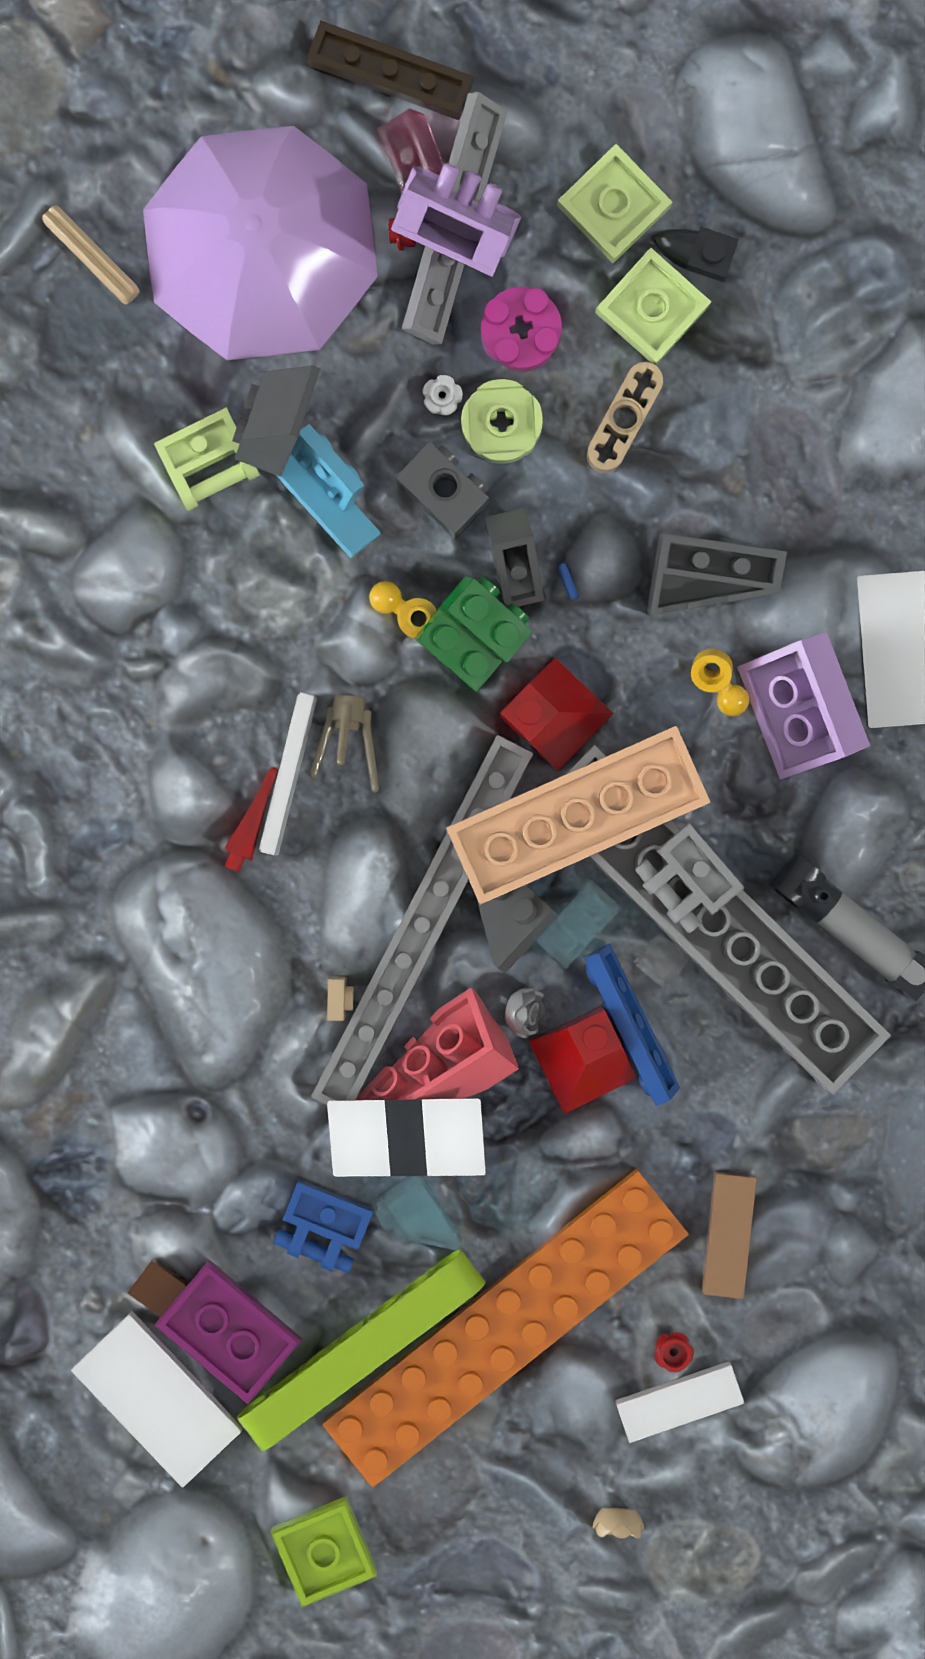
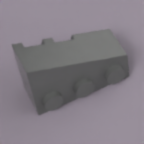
[647,533,787,616]

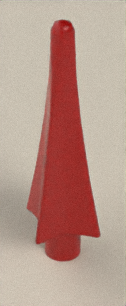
[224,767,278,873]

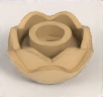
[593,1507,645,1538]

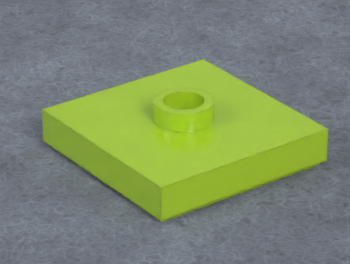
[271,1496,378,1607]

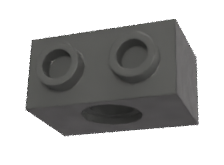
[395,442,489,540]

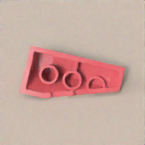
[355,987,519,1100]

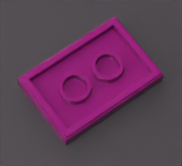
[155,1260,302,1404]

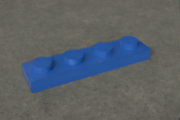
[584,943,680,1106]

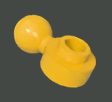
[369,581,437,638]
[691,649,749,716]

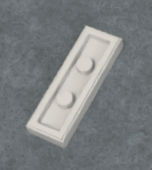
[615,1361,745,1443]

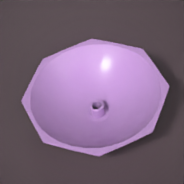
[143,126,378,361]

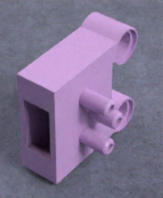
[391,163,521,277]

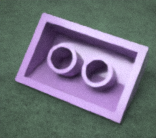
[737,632,870,780]

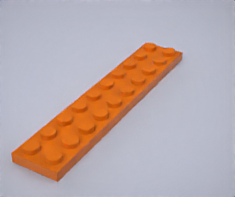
[322,1168,689,1488]

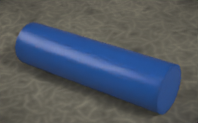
[557,563,579,601]

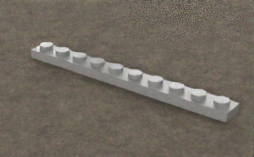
[311,735,533,1105]

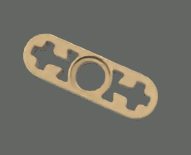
[587,362,663,474]

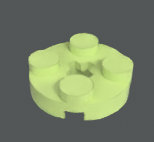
[461,379,543,464]

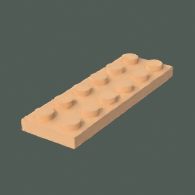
[446,726,711,905]

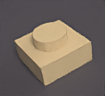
[327,976,354,1021]

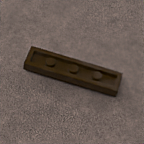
[307,20,473,121]

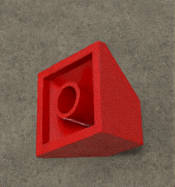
[500,658,614,772]
[529,1005,637,1114]

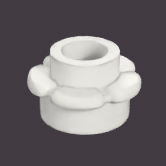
[423,375,463,415]

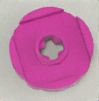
[481,287,562,372]

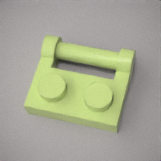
[154,407,260,511]

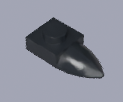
[653,226,739,282]

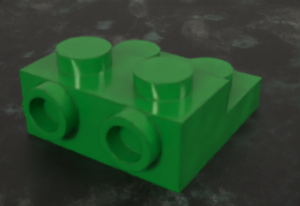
[414,576,533,692]

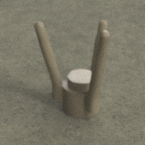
[310,695,379,793]

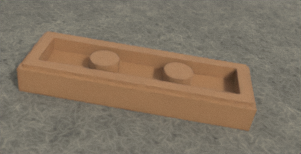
[702,1171,757,1299]

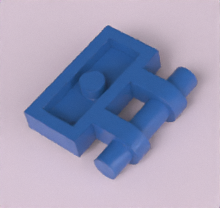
[273,1179,374,1273]

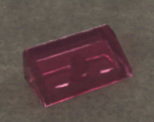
[378,108,444,192]

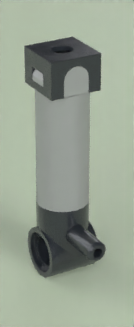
[769,853,925,1001]

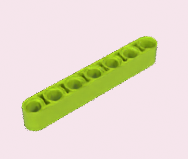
[237,1249,486,1451]

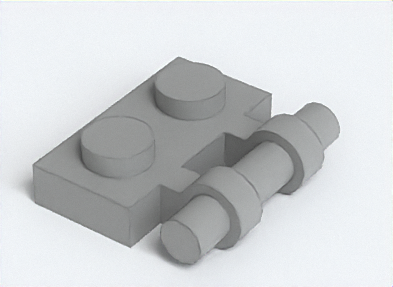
[634,824,744,933]

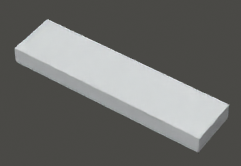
[259,692,317,855]

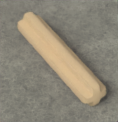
[42,205,140,305]

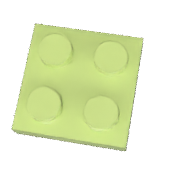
[557,144,673,263]
[595,248,711,365]

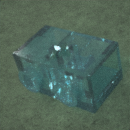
[536,879,622,969]

